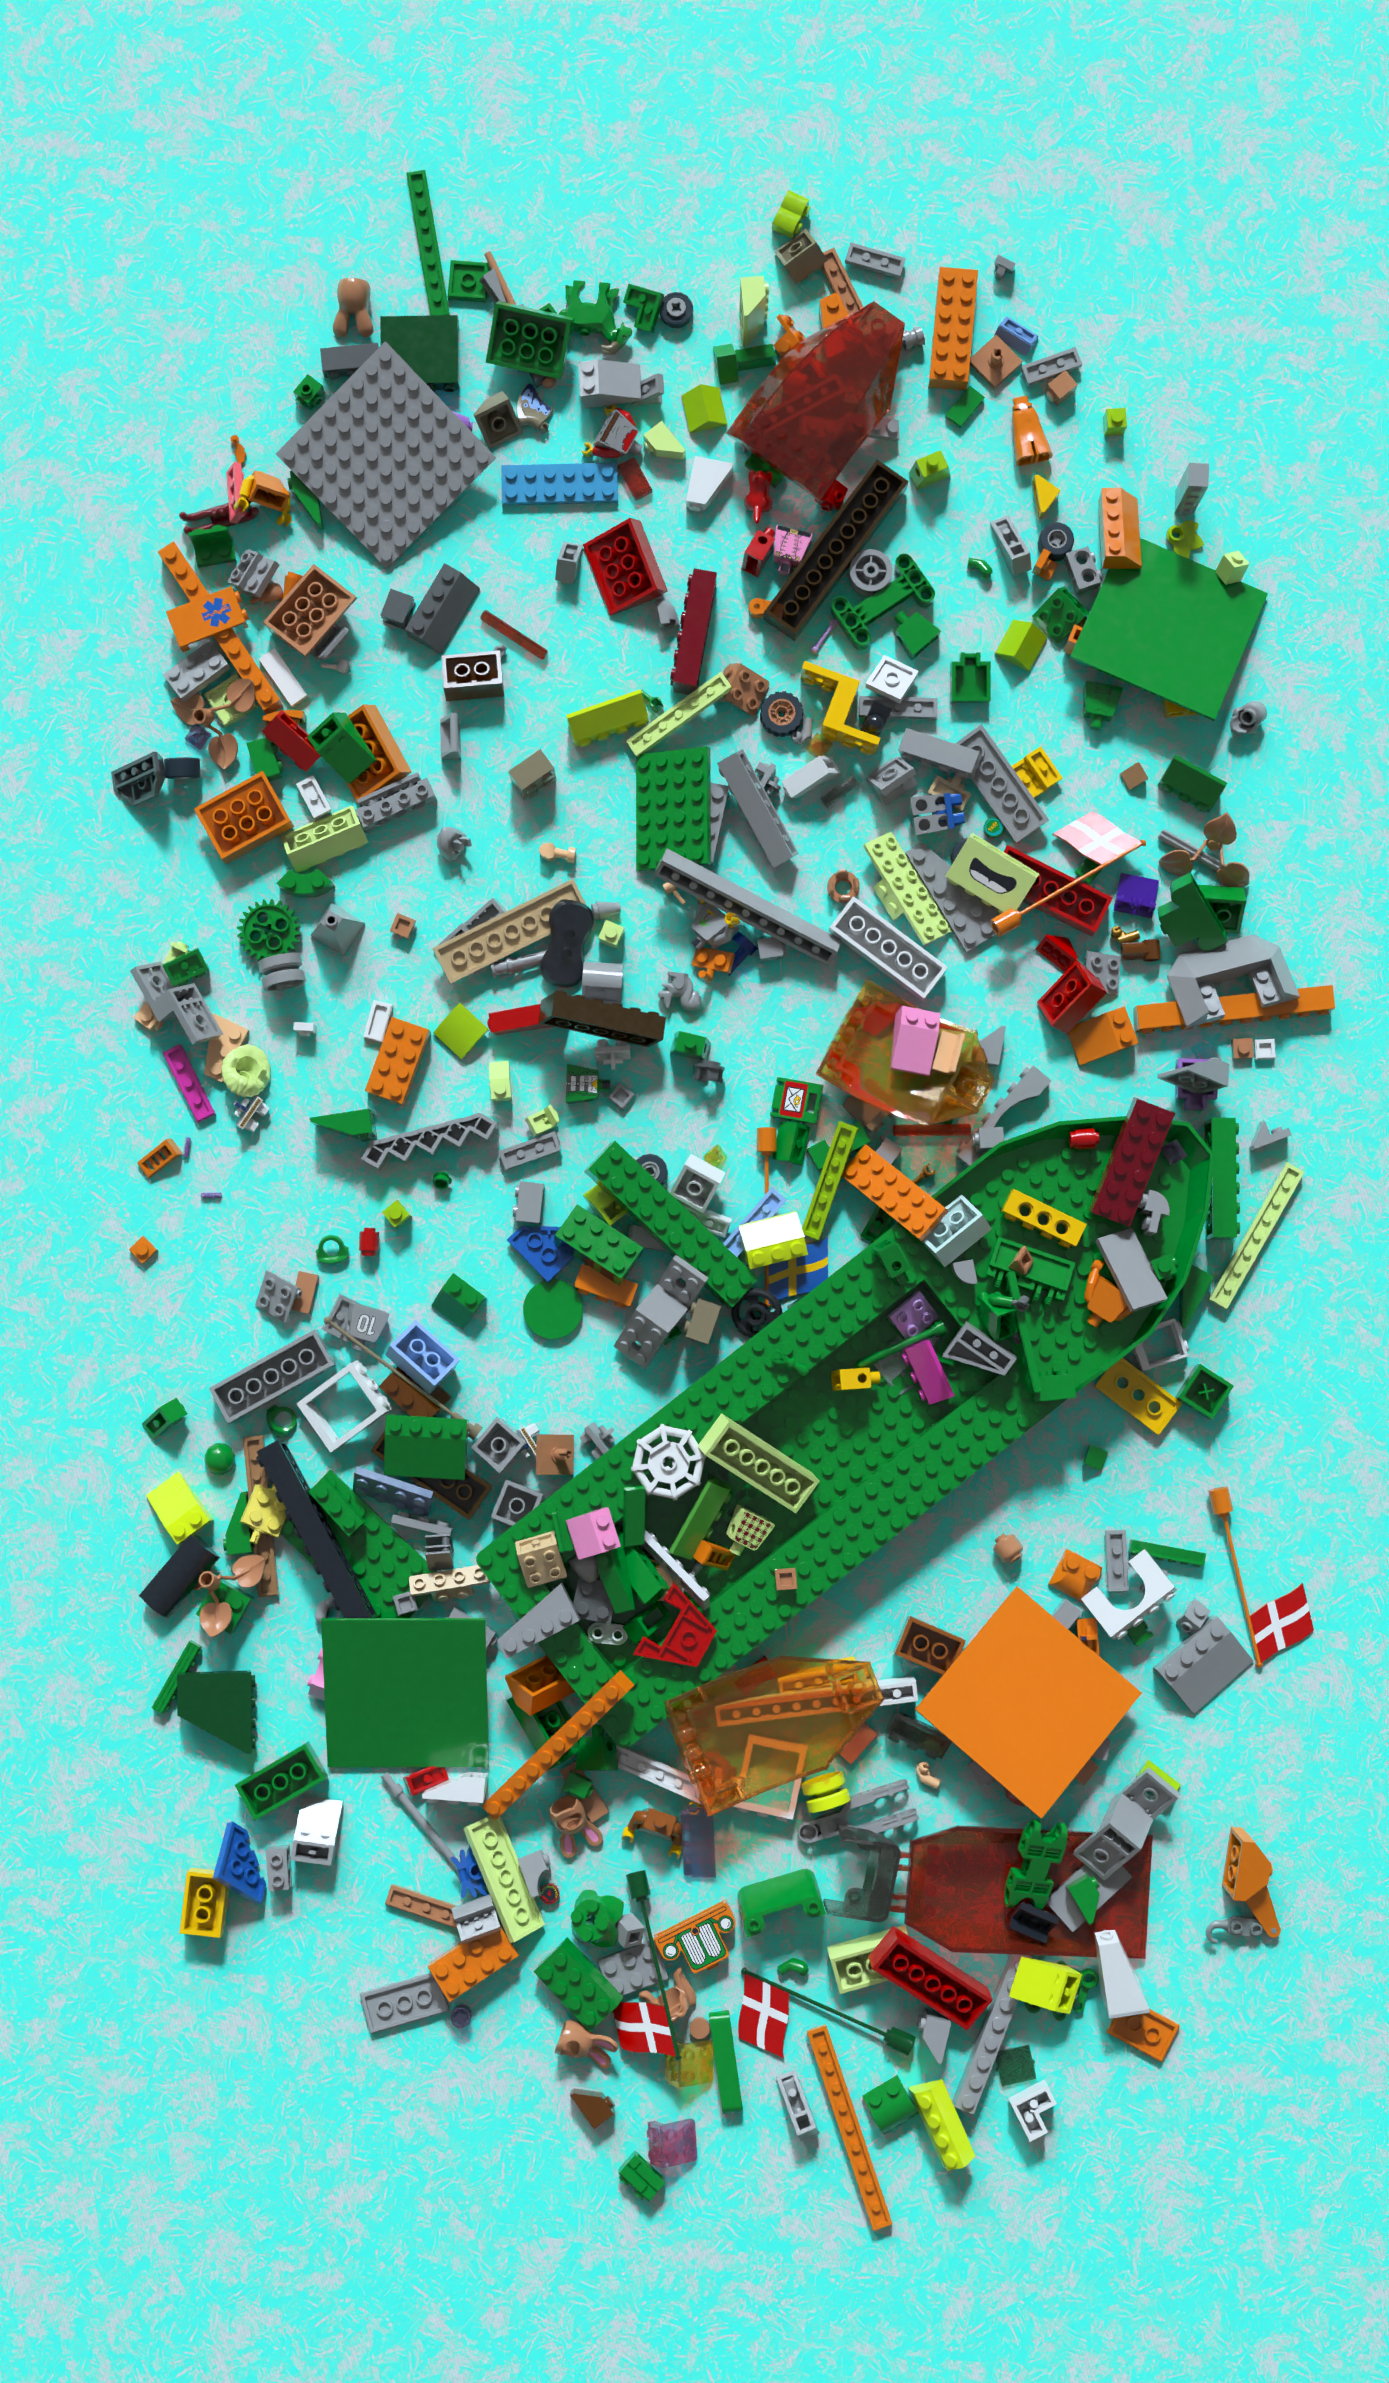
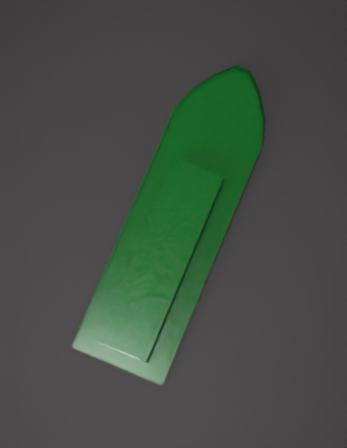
[476,1116,1214,1748]

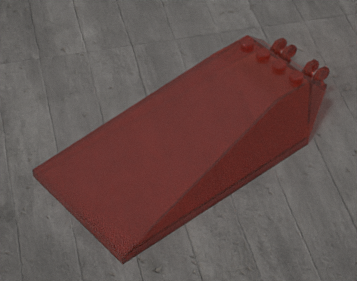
[890,1825,1153,1959]

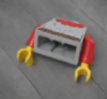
[581,405,643,458]

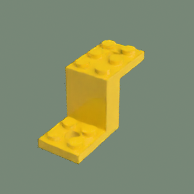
[800,661,880,755]

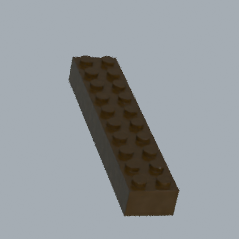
[763,459,909,642]

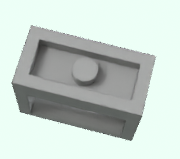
[440,713,461,760]

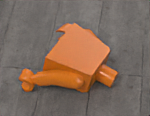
[1084,1260,1134,1327]

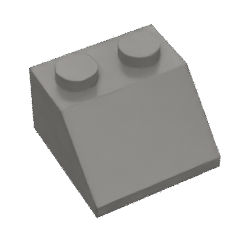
[471,1417,527,1474]
[917,2008,951,2064]

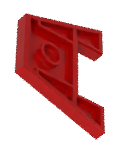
[633,1582,717,1667]

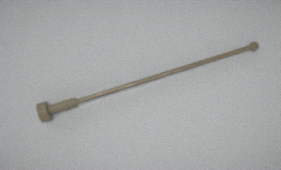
[324,1316,483,1440]

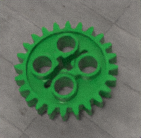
[237,899,302,961]

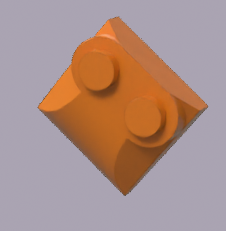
[1048,1549,1102,1603]

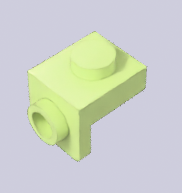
[525,1105,560,1137]

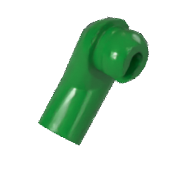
[967,558,993,580]
[777,1958,809,1976]

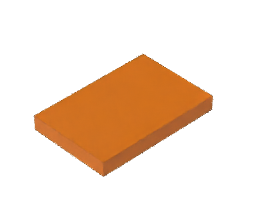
[1106,2008,1180,2062]

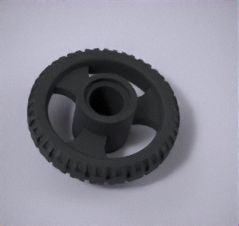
[731,1288,783,1338]

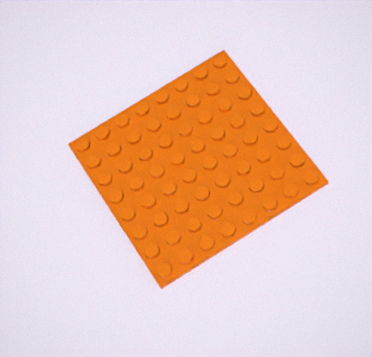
[915,1586,1142,1819]

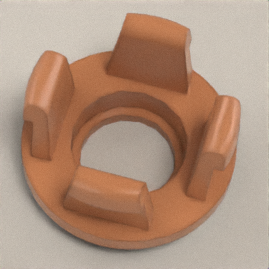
[827,869,860,903]

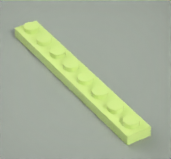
[1208,1162,1304,1309]

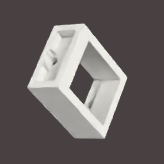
[1133,1318,1189,1371]

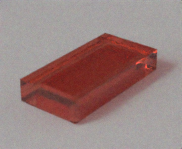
[617,457,652,501]

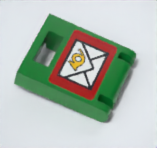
[770,1077,824,1125]

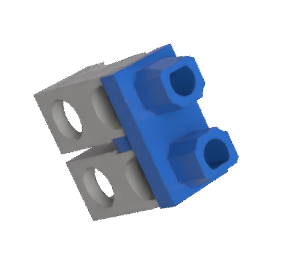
[910,793,965,835]

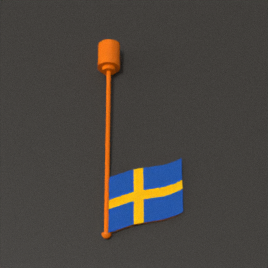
[757,1127,828,1308]

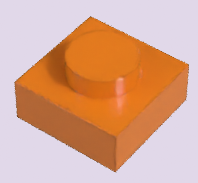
[129,1236,158,1264]

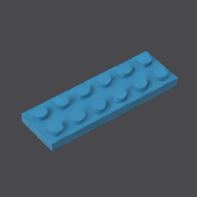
[501,463,618,505]

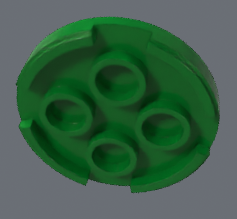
[523,1279,583,1339]

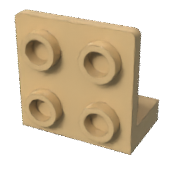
[515,1531,567,1588]

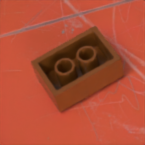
[893,1615,966,1675]

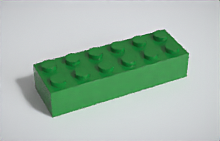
[1204,1118,1240,1240]

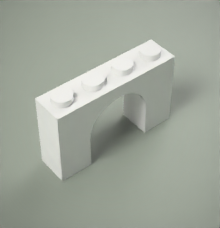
[1081,1549,1177,1640]

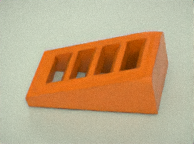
[137,1138,183,1179]
[693,1540,736,1571]

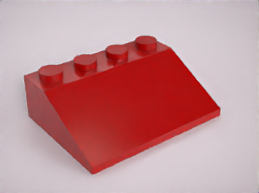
[583,518,668,616]

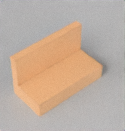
[931,1031,965,1075]

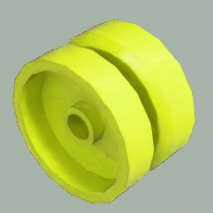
[800,1771,851,1813]

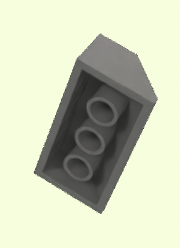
[405,563,480,655]

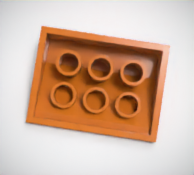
[346,704,412,803]
[194,771,294,864]

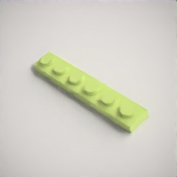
[626,672,733,757]

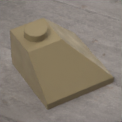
[473,391,523,450]

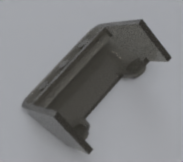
[823,1825,901,1923]

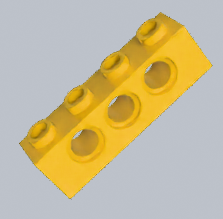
[1001,1189,1087,1249]

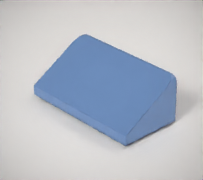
[994,316,1039,356]

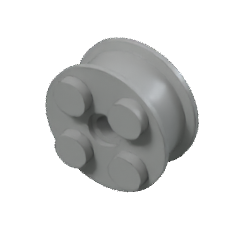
[849,549,892,597]

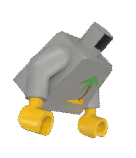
[691,897,740,950]

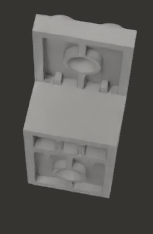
[130,961,223,1044]

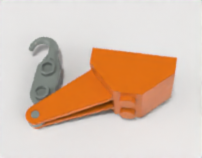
[1205,1827,1281,1944]

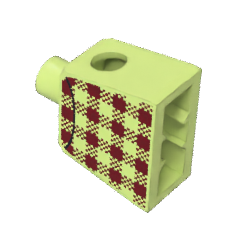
[726,1504,775,1556]

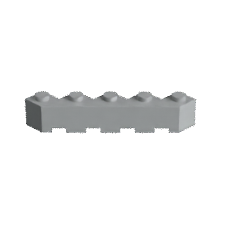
[361,1113,499,1171]

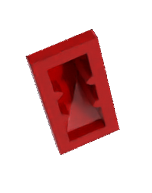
[1035,934,1078,972]

